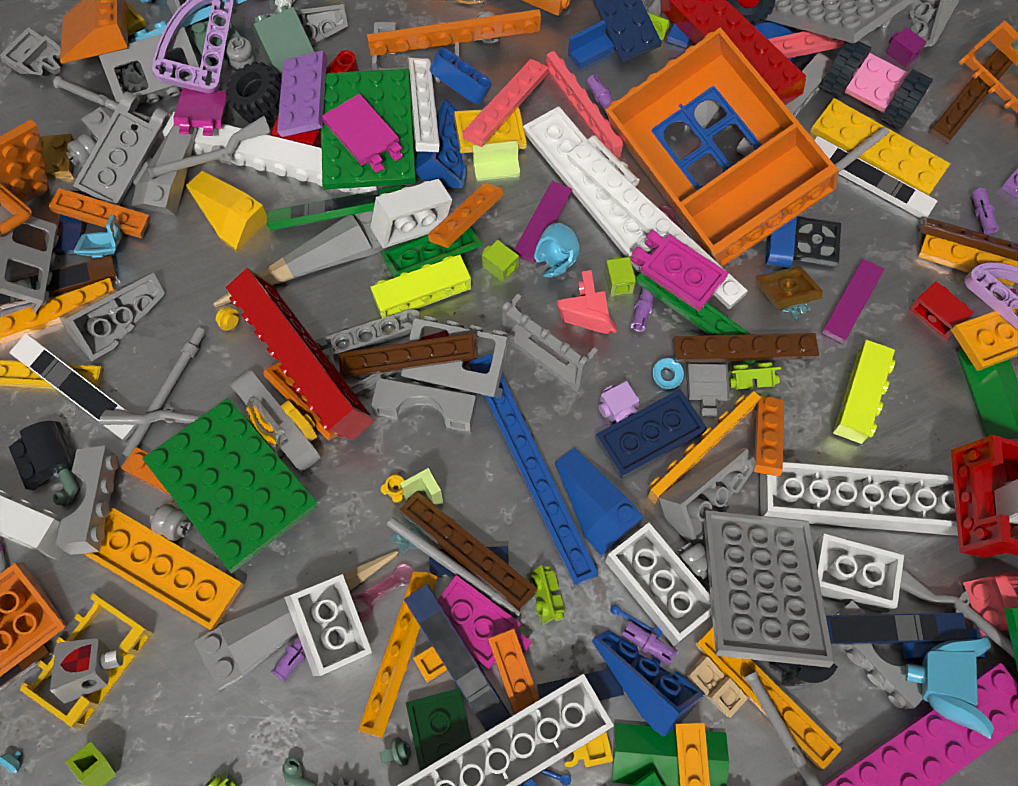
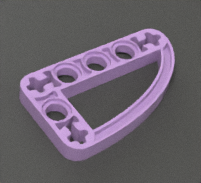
[152,0,233,93]
[965,263,1018,330]

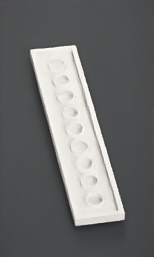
[523,106,654,274]

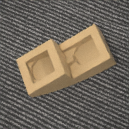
[685,655,748,718]

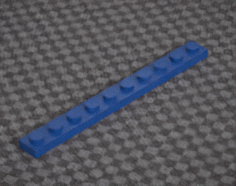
[469,353,599,587]

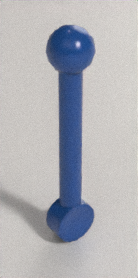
[610,605,662,639]
[540,769,571,786]

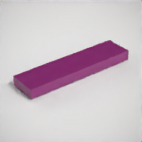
[513,181,572,264]
[821,258,884,344]

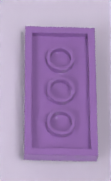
[277,50,327,137]

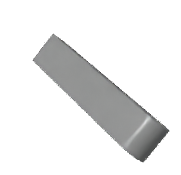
[229,369,321,473]

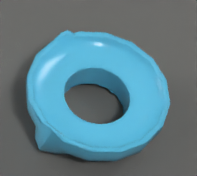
[652,358,684,389]

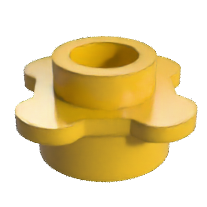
[381,473,405,503]

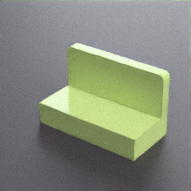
[472,141,520,181]
[400,468,444,508]

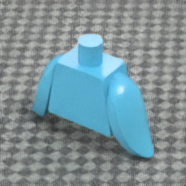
[905,636,994,739]

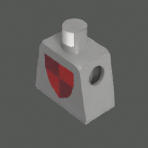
[50,638,123,703]

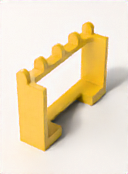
[20,593,153,729]

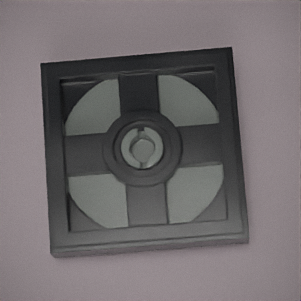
[793,216,841,267]

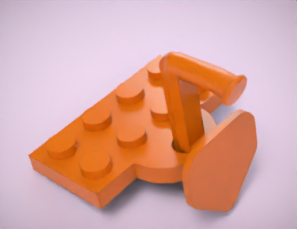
[0,119,49,237]

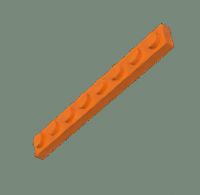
[367,9,541,56]

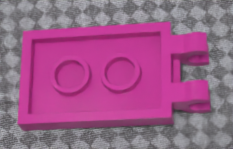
[173,88,227,136]
[322,94,403,173]
[631,230,729,312]
[438,575,532,670]

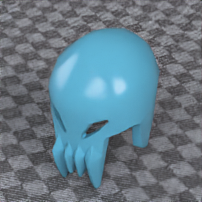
[534,222,580,278]

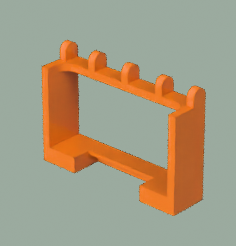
[958,20,1018,114]

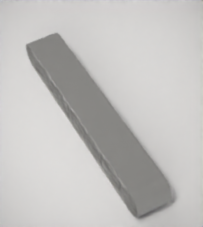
[736,52,834,156]

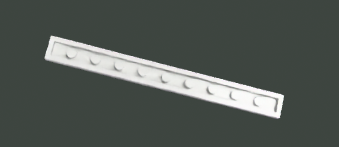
[568,140,748,309]

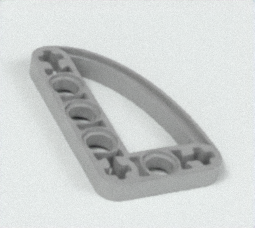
[315,309,424,397]

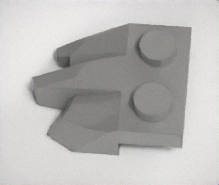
[0,27,61,76]

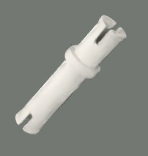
[588,135,640,187]

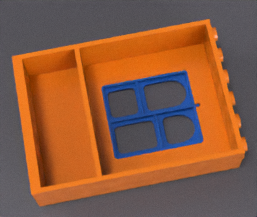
[605,27,839,267]

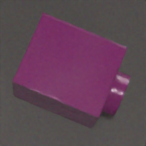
[886,27,927,68]

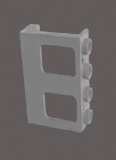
[99,27,206,107]
[0,205,59,313]
[401,316,514,399]

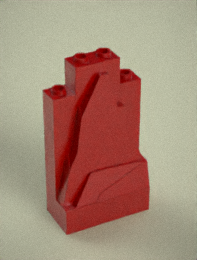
[951,435,1018,558]

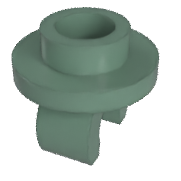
[379,737,411,767]

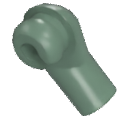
[53,468,79,506]
[282,757,317,786]

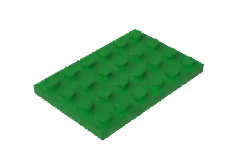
[321,68,416,190]
[142,398,319,574]

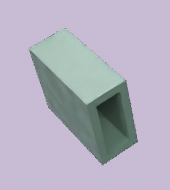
[251,5,314,75]

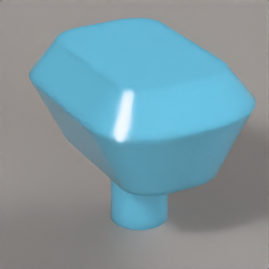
[0,751,21,773]

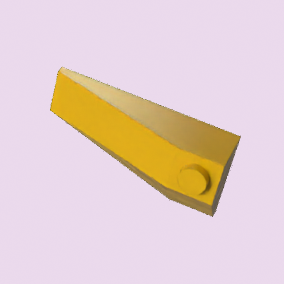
[186,171,267,251]

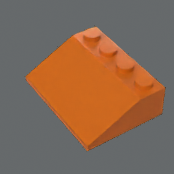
[60,0,128,64]
[0,563,66,677]

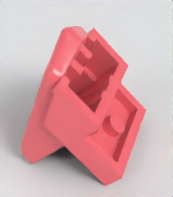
[557,270,617,334]
[963,572,1018,636]

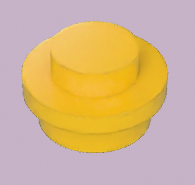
[216,307,239,331]

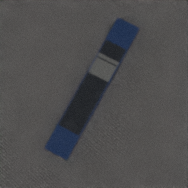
[403,584,512,732]
[826,613,968,645]

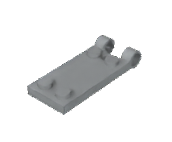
[73,91,170,206]

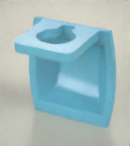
[74,215,123,258]

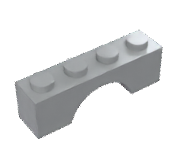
[371,377,476,432]
[55,446,119,555]
[835,600,923,710]

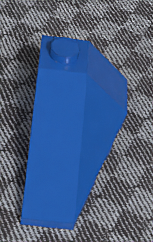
[415,100,467,188]
[555,448,644,556]
[592,630,705,737]

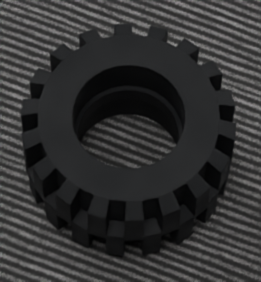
[225,62,282,123]

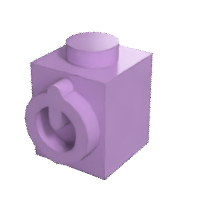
[598,381,640,423]

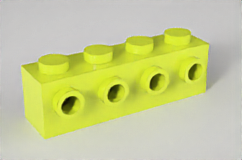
[370,255,471,318]
[833,340,896,444]

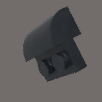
[9,421,75,490]
[768,661,838,690]

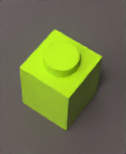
[482,240,519,283]
[604,257,636,296]
[65,741,116,786]

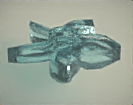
[781,303,810,321]
[390,527,419,555]

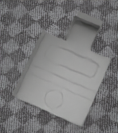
[687,362,730,416]

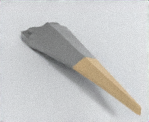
[213,211,387,307]
[194,551,398,691]

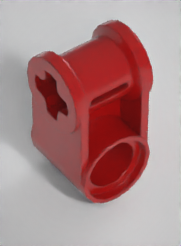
[326,50,359,73]

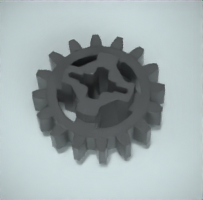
[116,62,164,93]

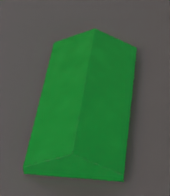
[380,227,482,278]
[957,350,1018,439]
[612,723,729,786]

